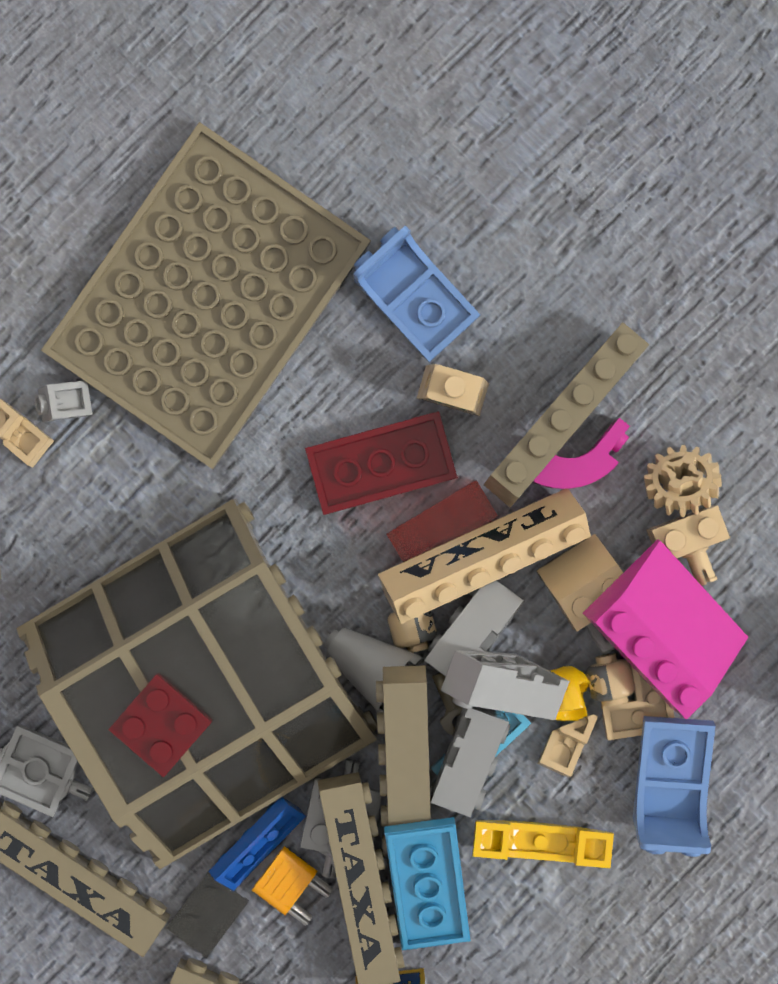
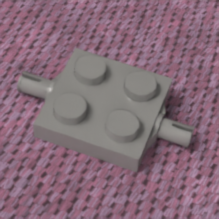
[0,724,93,817]
[300,759,382,878]

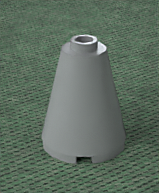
[324,627,424,712]

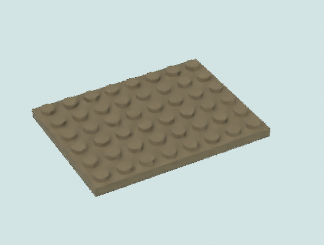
[41,122,371,469]

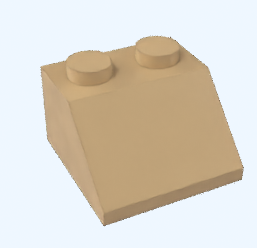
[536,534,623,631]

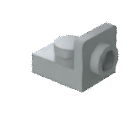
[35,381,93,423]

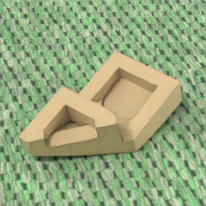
[0,398,54,468]
[537,714,598,778]

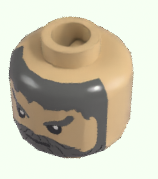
[388,611,437,653]
[586,653,635,706]

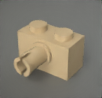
[646,505,730,586]

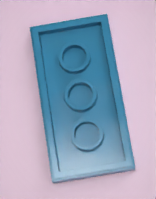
[384,817,471,950]

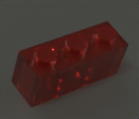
[386,480,498,562]

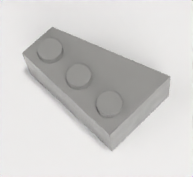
[424,580,525,676]
[441,650,570,720]
[430,706,510,817]

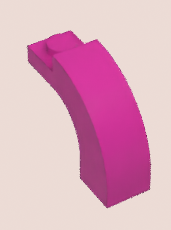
[532,418,630,489]

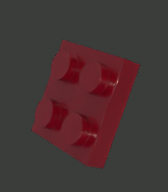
[108,673,213,778]

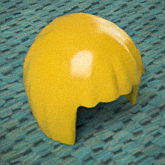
[551,666,591,721]

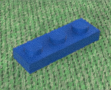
[208,797,306,891]

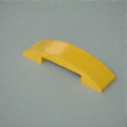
[472,820,614,868]

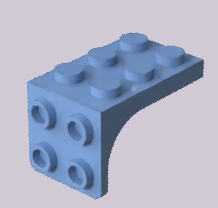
[353,226,480,363]
[633,716,716,857]

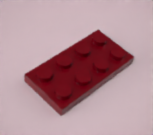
[305,411,458,515]

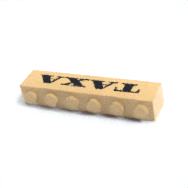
[378,489,591,624]

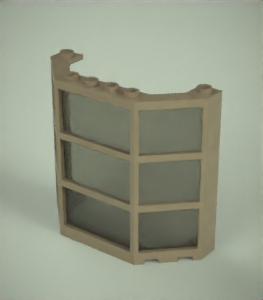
[16,499,377,869]

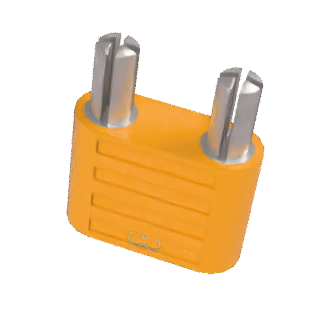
[251,846,333,926]

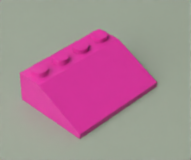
[582,539,748,720]

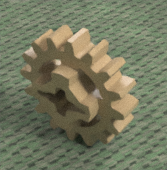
[644,445,722,517]

